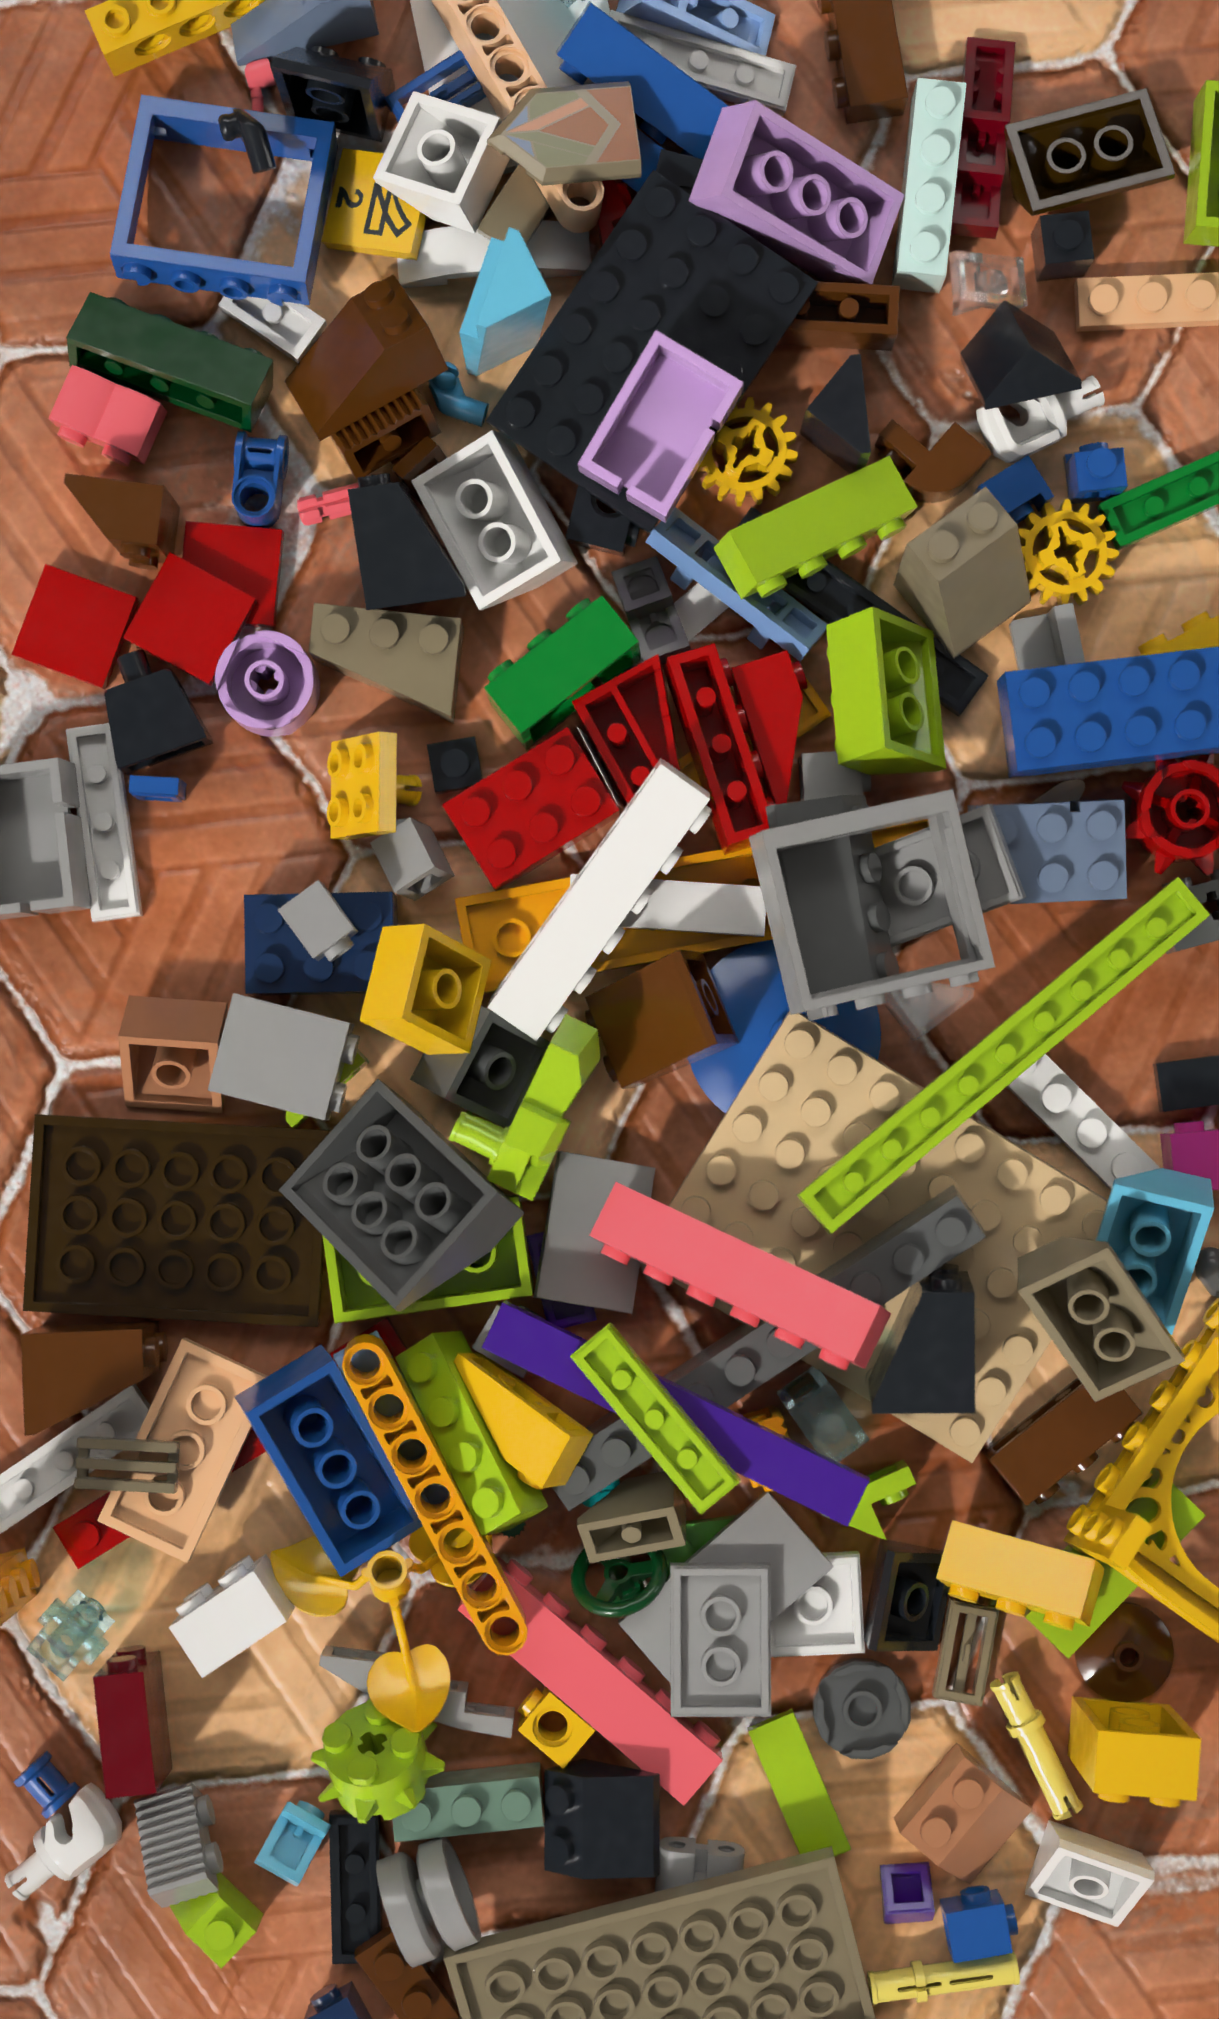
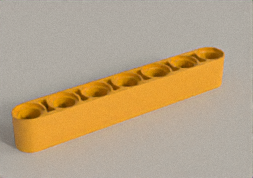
[342,1334,528,1655]

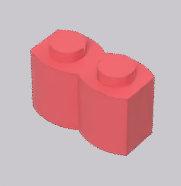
[48,365,168,467]

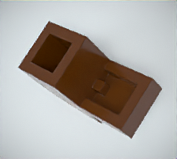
[875,419,992,503]

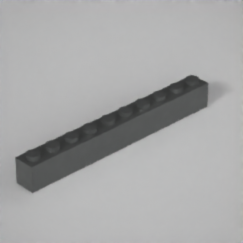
[552,1185,986,1511]

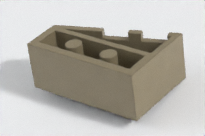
[309,603,464,724]

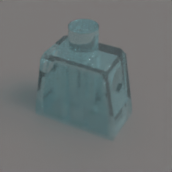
[776,1366,870,1462]

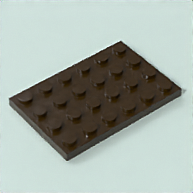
[23,1114,331,1327]

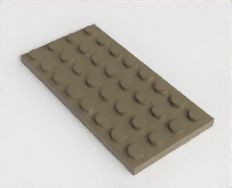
[444,1846,876,2019]

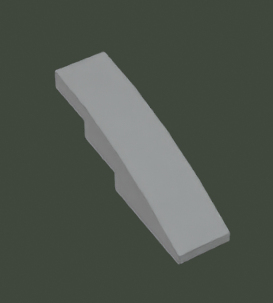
[319,1645,515,1738]

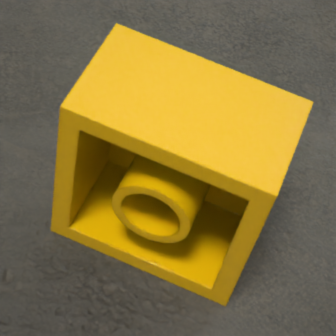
[359,923,491,1055]

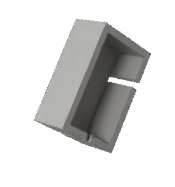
[0,757,91,920]

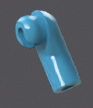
[429,362,489,427]

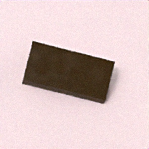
[1004,88,1175,216]

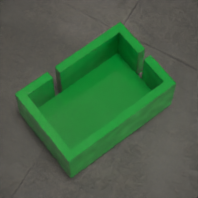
[484,595,641,750]

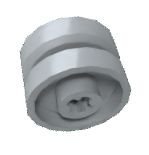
[376,1837,481,1968]

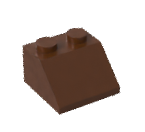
[64,473,180,570]

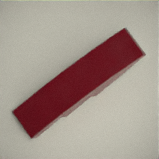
[951,37,1015,239]

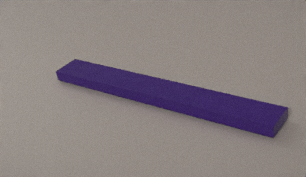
[482,1301,870,1527]

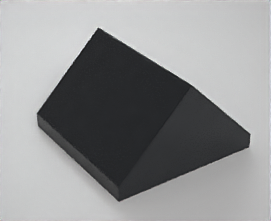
[960,300,1082,410]
[799,354,871,474]
[864,1538,949,1651]

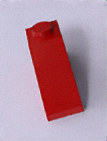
[731,650,808,805]

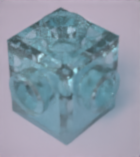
[26,1589,115,1682]

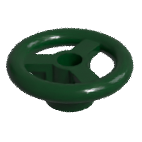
[571,1548,667,1618]

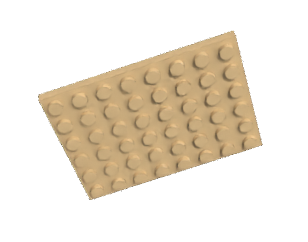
[643,1011,1108,1463]

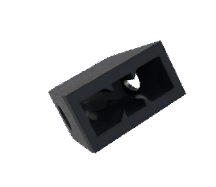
[104,650,214,774]

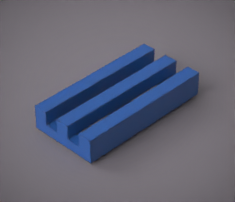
[385,50,486,123]

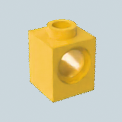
[517,1687,595,1769]

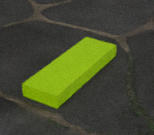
[747,1709,851,1857]

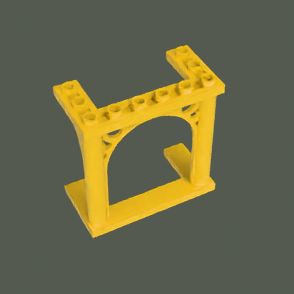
[1063,1298,1219,1644]

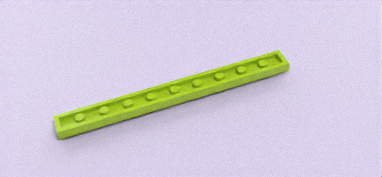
[797,877,1210,1234]

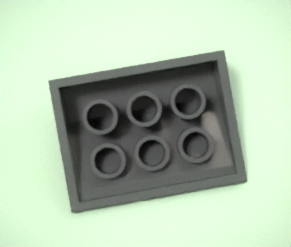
[279,1079,525,1312]

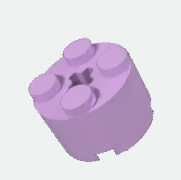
[215,630,320,737]

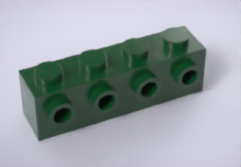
[66,292,273,433]

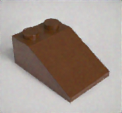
[284,274,448,441]

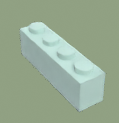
[892,78,966,293]

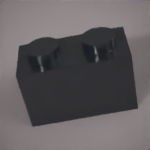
[544,1759,660,1879]

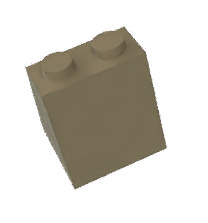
[894,486,1031,659]

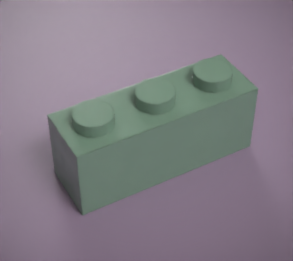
[392,1762,544,1842]

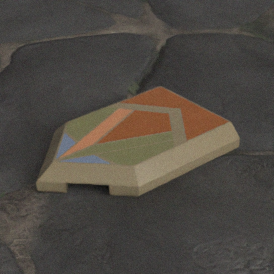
[487,81,642,186]

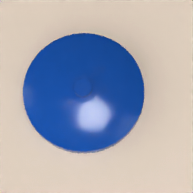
[690,940,881,1113]

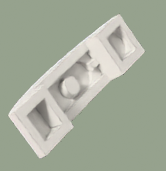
[397,220,591,288]

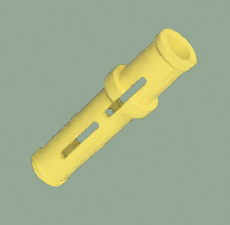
[990,1671,1083,1821]
[867,1951,1020,2005]

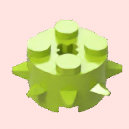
[311,1698,446,1823]

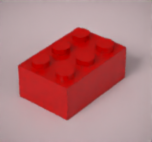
[442,727,620,891]

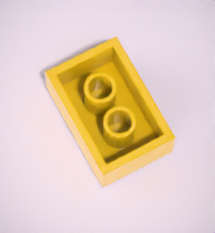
[1067,1696,1201,1807]

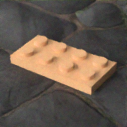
[97,1338,267,1563]

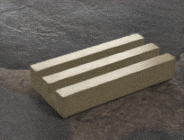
[74,1436,180,1494]
[932,1597,1000,1707]

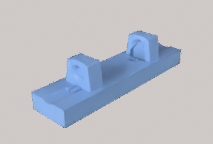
[645,507,828,662]

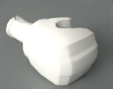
[976,375,1105,463]
[5,1782,122,1901]

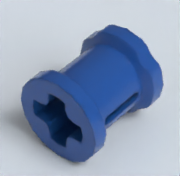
[13,1751,80,1819]

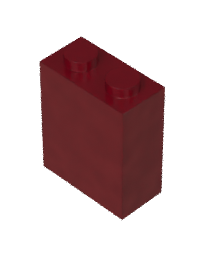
[93,1645,172,1799]

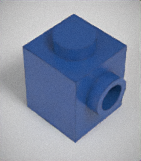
[939,1885,1018,1963]

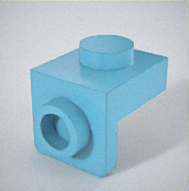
[254,1800,331,1887]

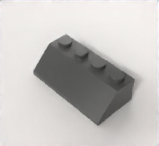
[766,795,899,995]

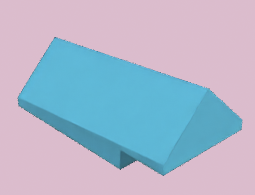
[459,227,551,376]

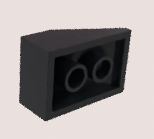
[271,46,395,143]

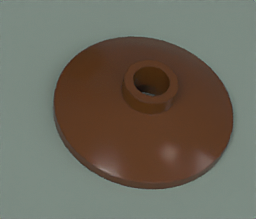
[1075,1602,1174,1702]

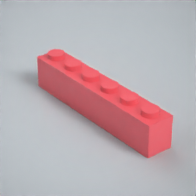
[589,1182,891,1371]
[457,1556,723,1806]

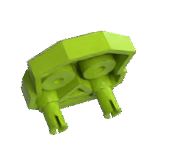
[448,1014,601,1201]

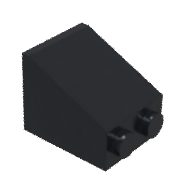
[348,473,467,610]
[869,1264,975,1414]

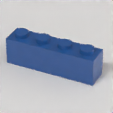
[556,1,729,159]

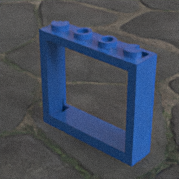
[110,95,338,306]

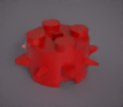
[1121,754,1219,876]

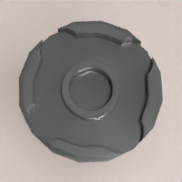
[813,1658,911,1759]

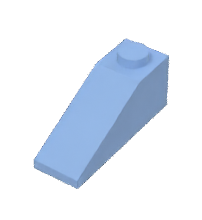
[616,0,775,56]

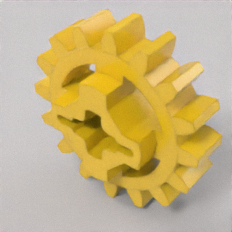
[696,397,798,507]
[1018,499,1119,606]

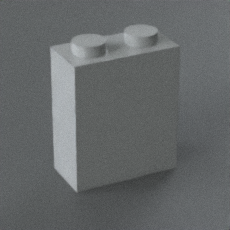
[208,993,360,1120]

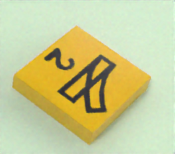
[321,148,427,261]

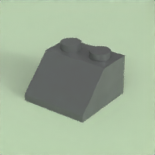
[410,1005,550,1128]

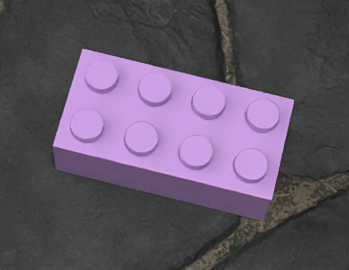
[688,100,905,284]

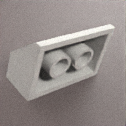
[411,430,578,610]

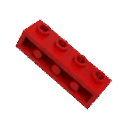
[664,643,775,855]

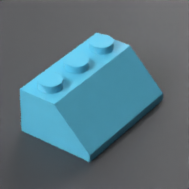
[1095,1168,1215,1335]

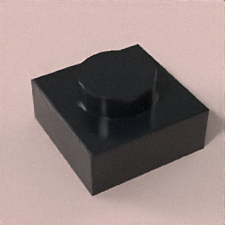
[427,736,483,794]

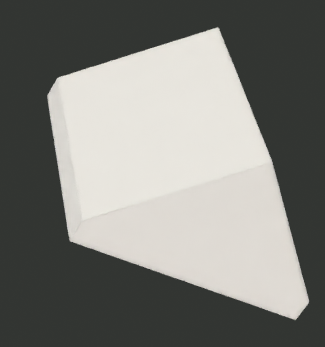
[1025,1820,1155,1927]

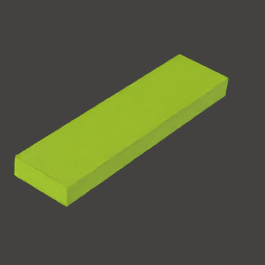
[570,1322,741,1515]

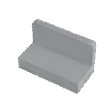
[1009,603,1085,670]

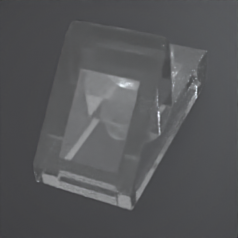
[948,251,1028,316]

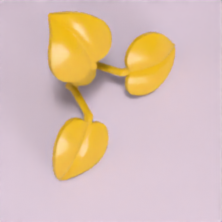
[270,1526,492,1732]

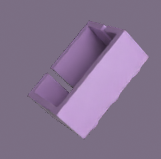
[578,330,744,523]

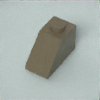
[577,1471,686,1563]

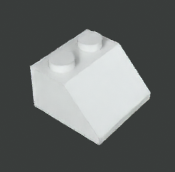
[373,91,510,233]

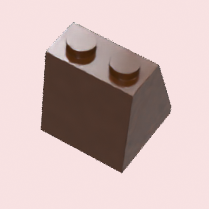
[585,950,739,1089]
[21,1321,168,1436]

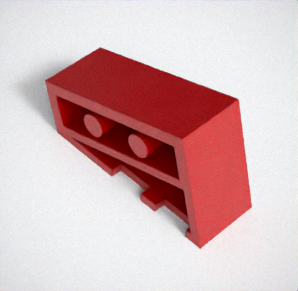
[572,654,681,804]

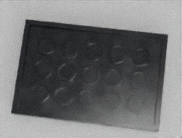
[486,169,818,535]

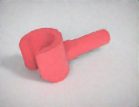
[245,58,276,112]

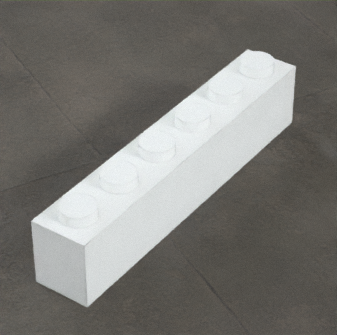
[487,758,712,1041]

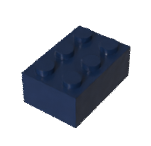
[244,892,398,996]

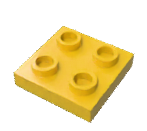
[327,731,422,840]

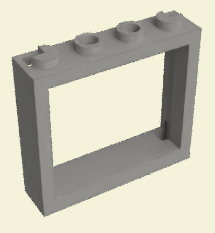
[749,789,995,1021]

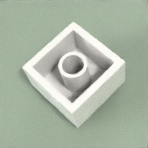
[169,1554,295,1678]

